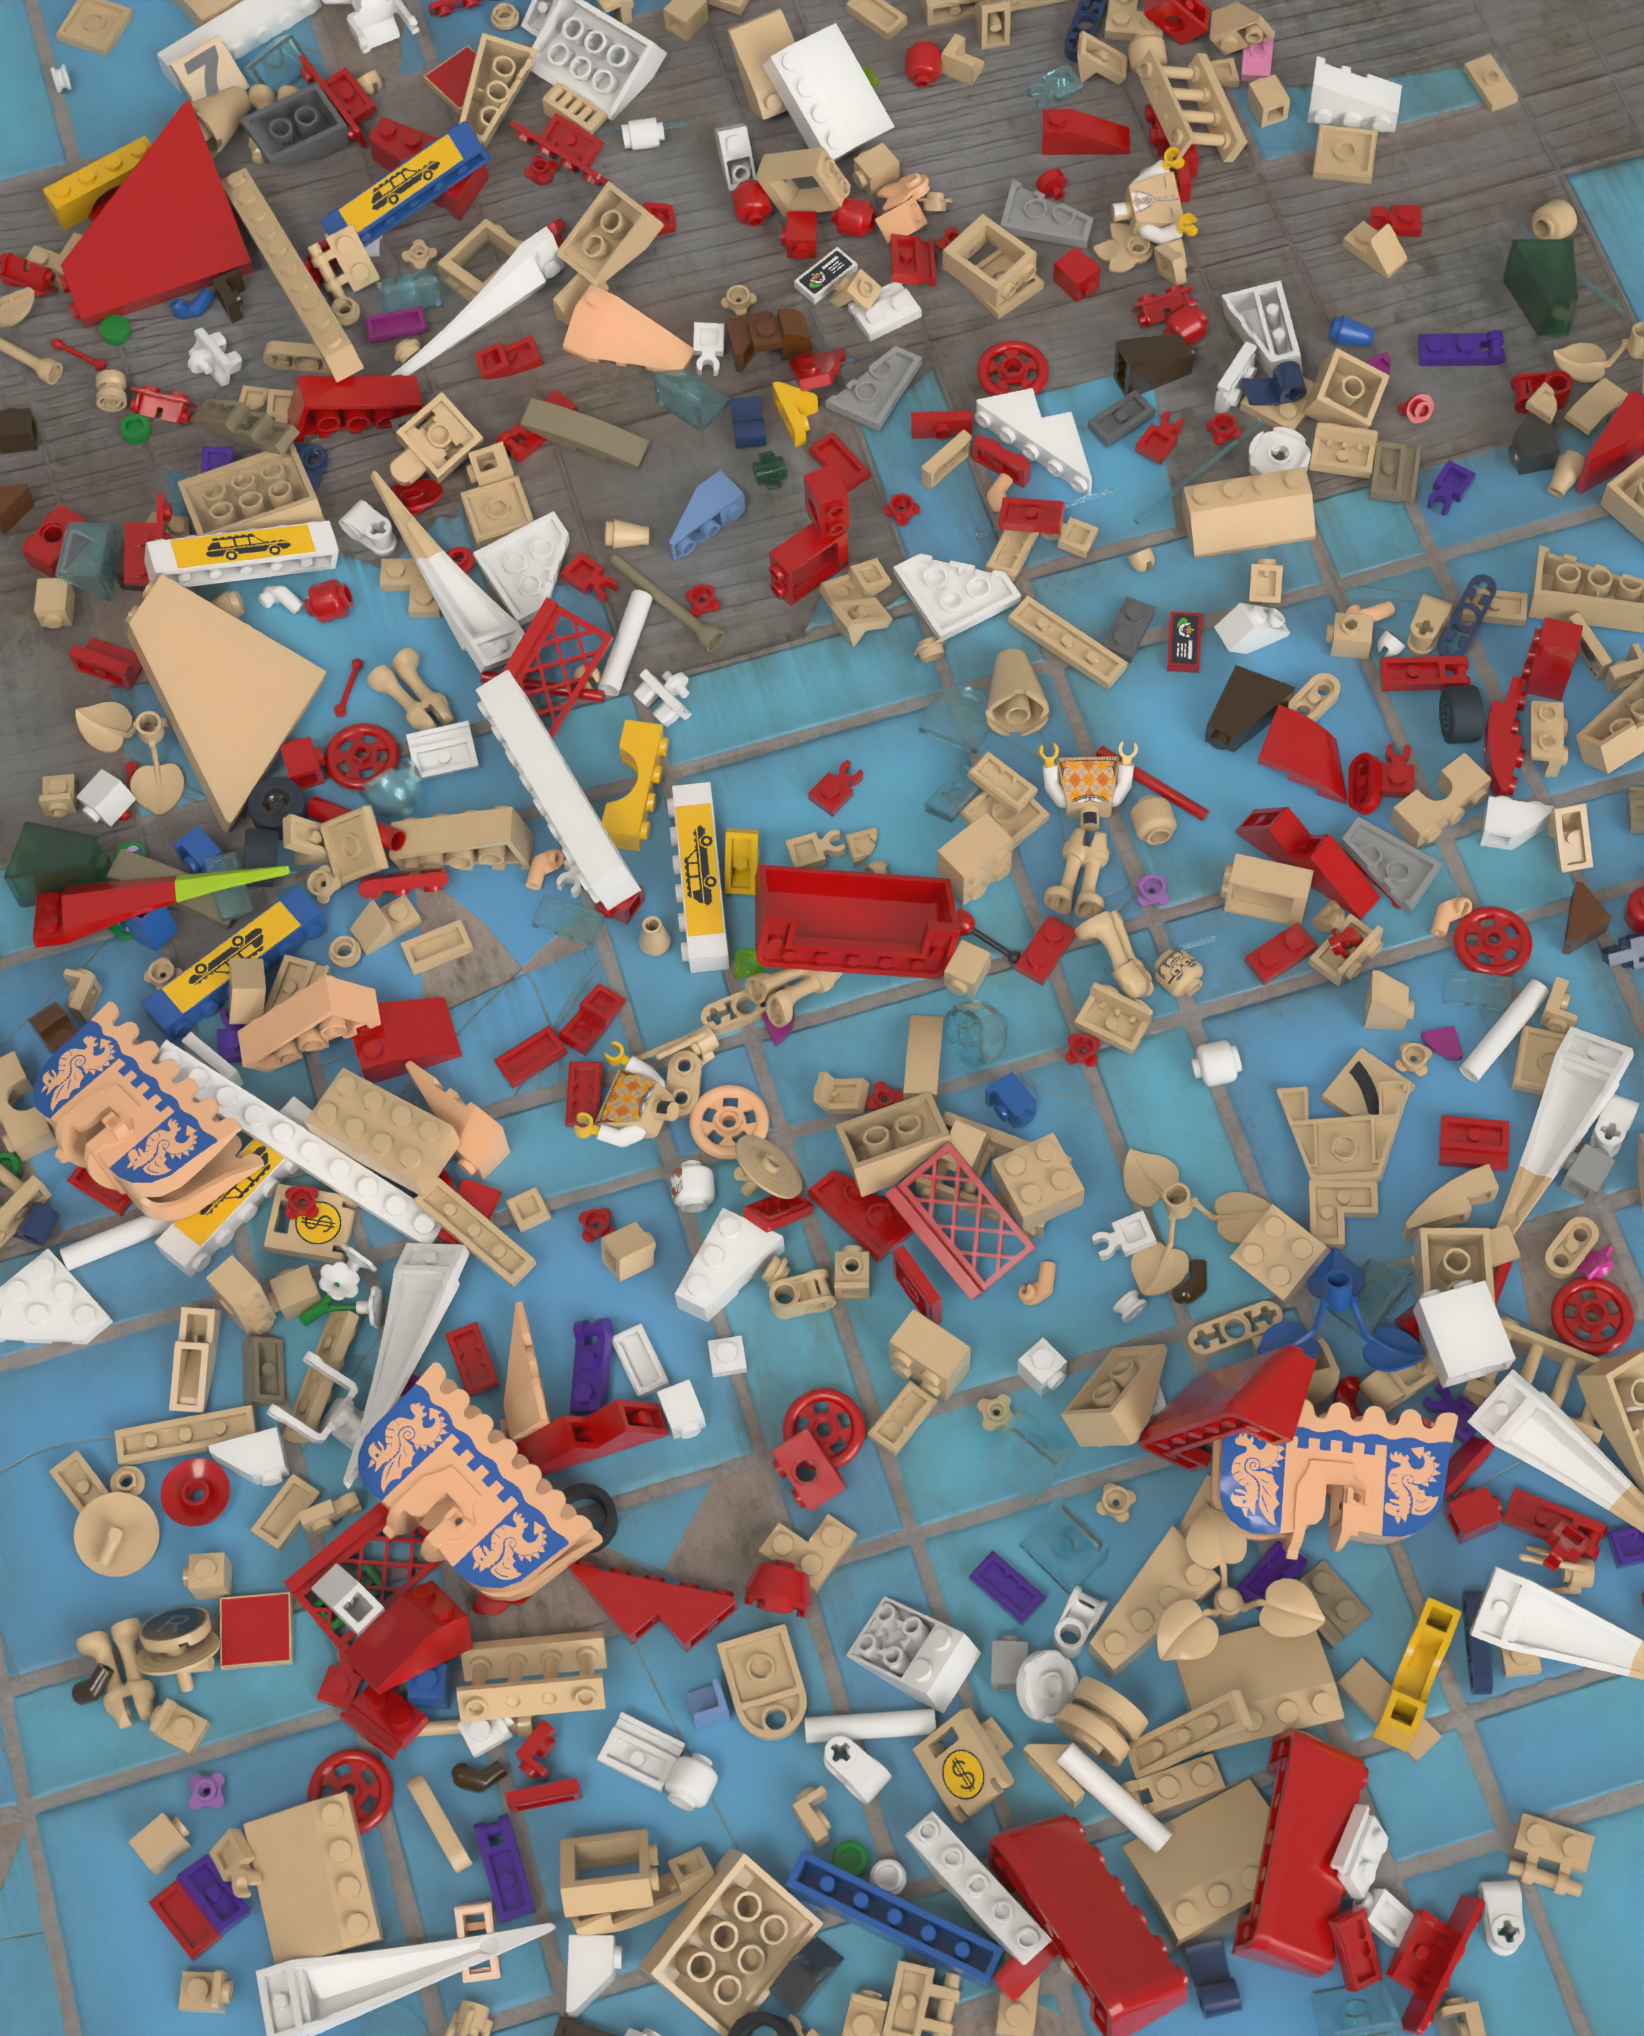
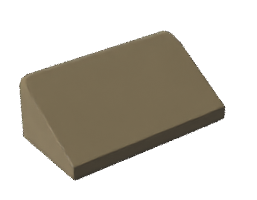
[242,1335,285,1408]

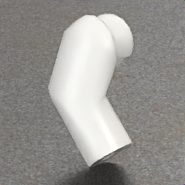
[258,586,305,615]

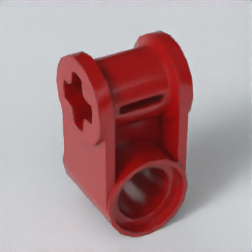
[1510,370,1572,414]

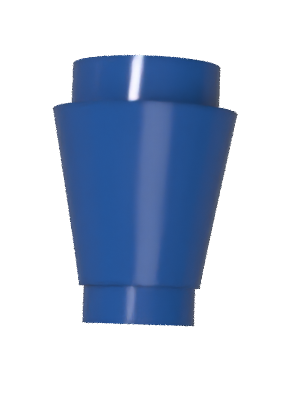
[1328,315,1375,347]

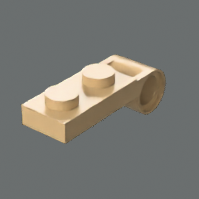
[1359,1362,1439,1413]

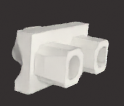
[188,328,242,387]
[634,669,692,727]

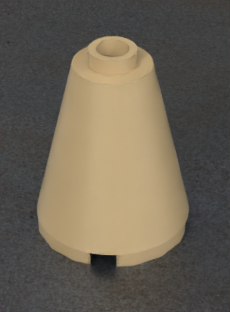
[173,86,252,159]
[986,648,1049,736]

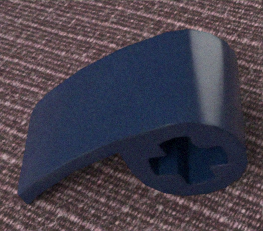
[1242,361,1307,406]
[730,396,766,449]
[7,1199,60,1246]
[1186,1939,1242,2019]

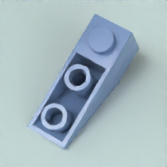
[669,470,745,561]

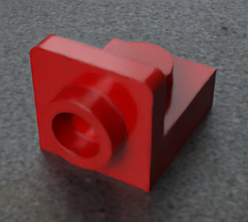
[515,1720,557,1782]

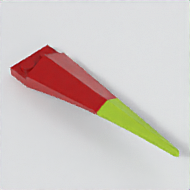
[32,866,290,948]

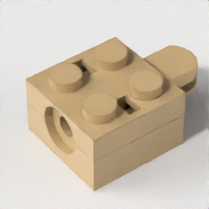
[390,392,483,486]

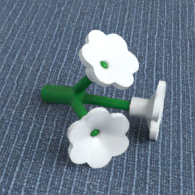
[299,1243,384,1329]

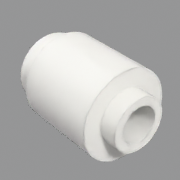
[622,117,665,151]

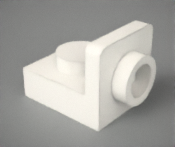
[457,1717,514,1758]
[1352,1888,1414,1947]

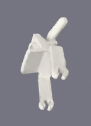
[322,0,420,54]
[267,1351,403,1479]

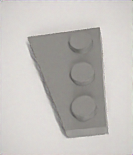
[1000,179,1093,249]
[825,346,922,431]
[1340,817,1443,915]

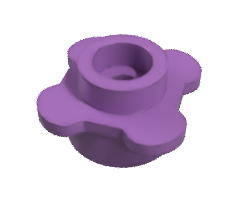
[1135,875,1169,907]
[189,1773,225,1811]

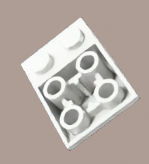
[846,1596,981,1714]

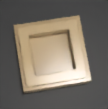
[506,1187,551,1233]

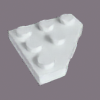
[473,511,570,626]
[893,553,1021,640]
[0,1248,113,1344]

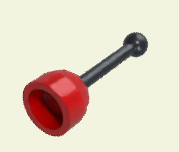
[957,907,1021,964]

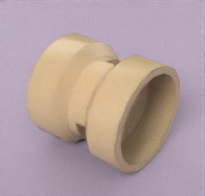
[96,370,127,412]

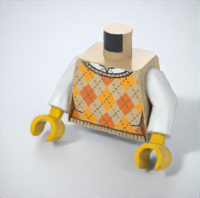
[1038,741,1138,832]
[574,1041,679,1147]

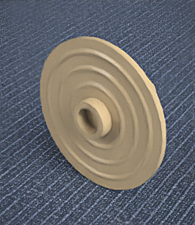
[734,1135,803,1199]
[74,1492,160,1577]
[135,1631,221,1692]

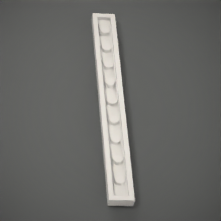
[153,1040,441,1244]

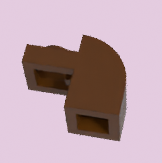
[747,309,812,361]
[27,1001,78,1054]

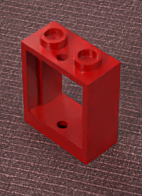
[768,523,849,606]

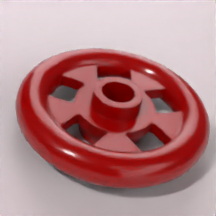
[977,340,1049,397]
[324,723,400,791]
[1453,906,1533,978]
[1550,1277,1634,1356]
[782,1388,865,1471]
[307,1749,394,1834]

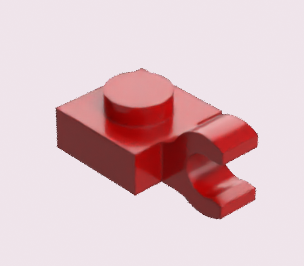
[1368,204,1422,237]
[1542,1519,1592,1572]

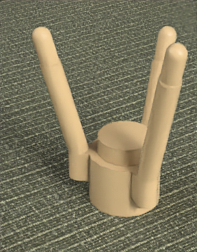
[635,1024,719,1067]
[1518,1545,1595,1595]
[444,2001,493,2036]

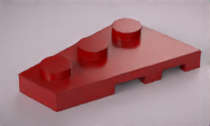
[808,1170,915,1263]

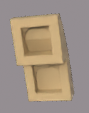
[1564,377,1628,435]
[819,558,891,609]

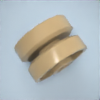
[1054,1677,1148,1767]

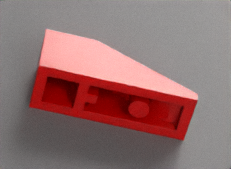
[1041,109,1130,155]

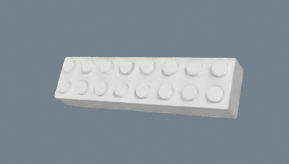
[475,670,641,910]

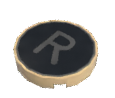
[139,1606,211,1653]

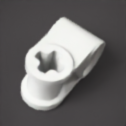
[338,500,398,556]
[1589,1094,1640,1158]
[1053,1585,1109,1659]
[823,1736,892,1805]
[1478,1880,1525,1956]

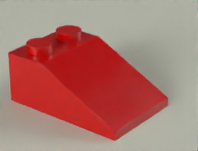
[1575,390,1644,494]
[352,997,462,1084]
[343,1580,473,1694]

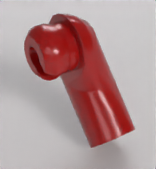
[1333,1375,1363,1420]

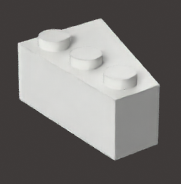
[1307,56,1402,133]
[1221,280,1303,378]
[675,1208,785,1322]

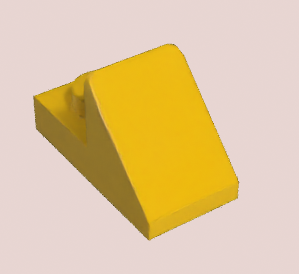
[772,381,818,447]
[724,828,761,895]

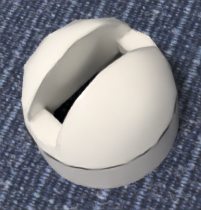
[1377,631,1405,658]

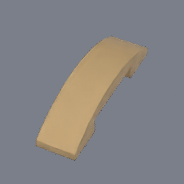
[570,1846,714,1935]

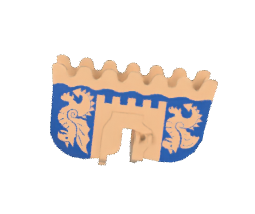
[33,1002,264,1221]
[358,1362,603,1601]
[1210,1399,1458,1560]

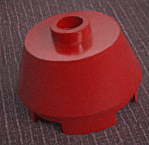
[743,1559,812,1618]

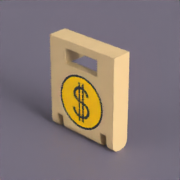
[264,1184,357,1264]
[912,1708,1014,1823]

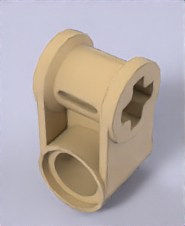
[1407,594,1454,657]
[769,1269,837,1319]

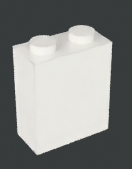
[1413,1280,1516,1388]

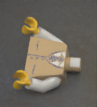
[1111,147,1198,245]

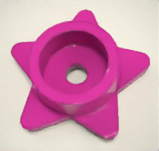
[1576,1245,1614,1280]

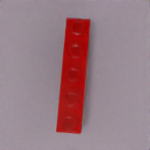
[1235,807,1380,920]
[516,1399,669,1476]
[569,1561,738,1653]

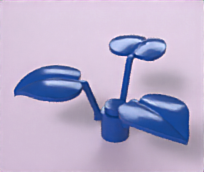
[1257,1247,1425,1372]

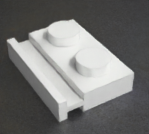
[848,282,922,342]
[1214,341,1257,414]
[406,721,479,781]
[597,1712,686,1794]
[1330,1804,1389,1899]

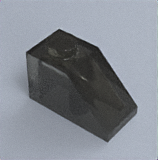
[1508,411,1560,475]
[768,1935,845,2019]

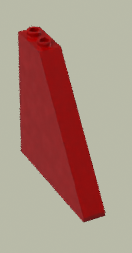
[59,100,253,329]

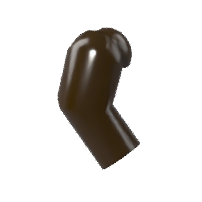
[1172,1259,1207,1304]
[72,1663,114,1705]
[451,1760,507,1793]

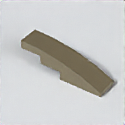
[190,398,299,455]
[519,398,649,471]
[106,849,242,930]

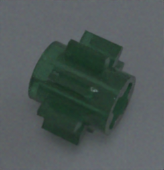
[752,450,788,491]

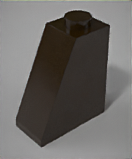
[1113,333,1195,396]
[1204,665,1295,753]

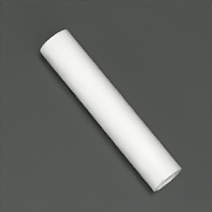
[598,590,653,696]
[1459,979,1550,1083]
[60,1215,174,1271]
[805,1709,936,1743]
[1056,1742,1172,1853]

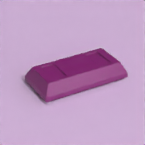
[364,306,428,344]

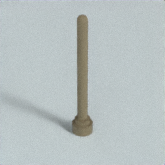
[610,555,725,652]

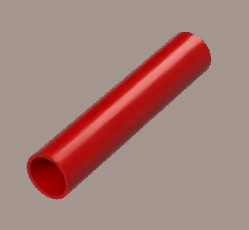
[307,796,406,852]

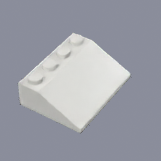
[531,0,667,121]
[762,23,895,161]

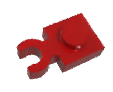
[1135,410,1184,465]
[561,552,618,603]
[1381,743,1414,799]
[808,760,863,817]
[316,1643,364,1711]

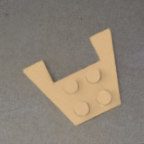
[1277,1079,1410,1182]

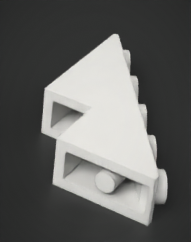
[974,388,1092,496]
[905,1811,1052,1965]

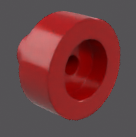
[1036,168,1067,200]
[536,217,567,247]

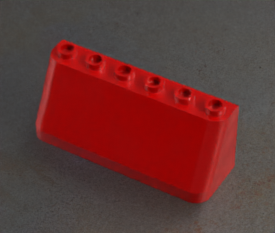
[755,864,960,979]
[1138,1345,1317,1472]
[1231,1728,1369,1979]
[988,1813,1189,2036]

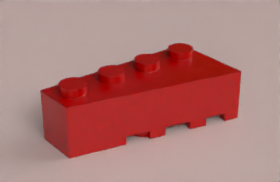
[368,116,488,221]
[287,375,423,442]

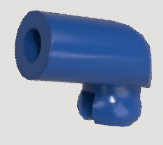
[170,288,214,320]

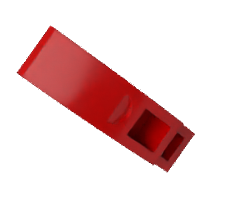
[1145,102,1199,203]
[1483,676,1528,797]

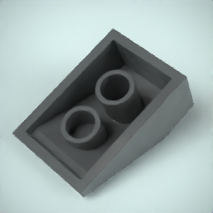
[240,82,348,165]

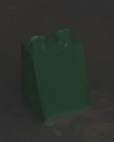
[1503,239,1578,337]
[4,821,112,908]

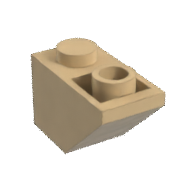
[1210,2,1275,56]

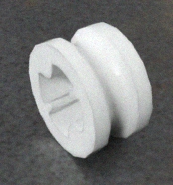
[50,64,72,93]
[1113,1290,1147,1323]

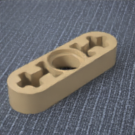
[263,341,332,374]
[701,983,790,1036]
[1187,1301,1283,1360]
[406,1773,473,1873]

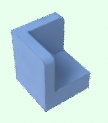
[685,1677,731,1731]

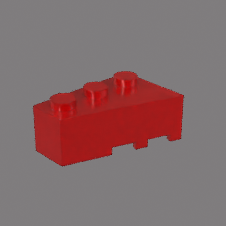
[1521,617,1583,701]

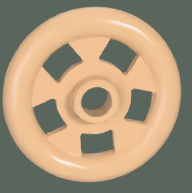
[689,1085,769,1160]

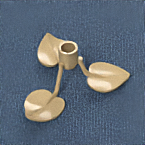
[1553,322,1644,397]
[75,702,185,815]
[1123,1149,1272,1296]
[1157,1508,1325,1661]

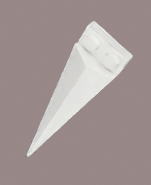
[390,227,565,376]
[343,1243,470,1489]
[256,1923,556,2036]

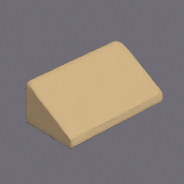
[553,272,609,326]

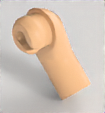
[987,473,1013,514]
[1346,601,1395,622]
[525,849,565,890]
[1430,897,1472,937]
[1018,1261,1056,1306]

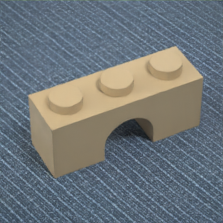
[1390,753,1492,848]
[0,1051,57,1162]
[206,1255,277,1337]

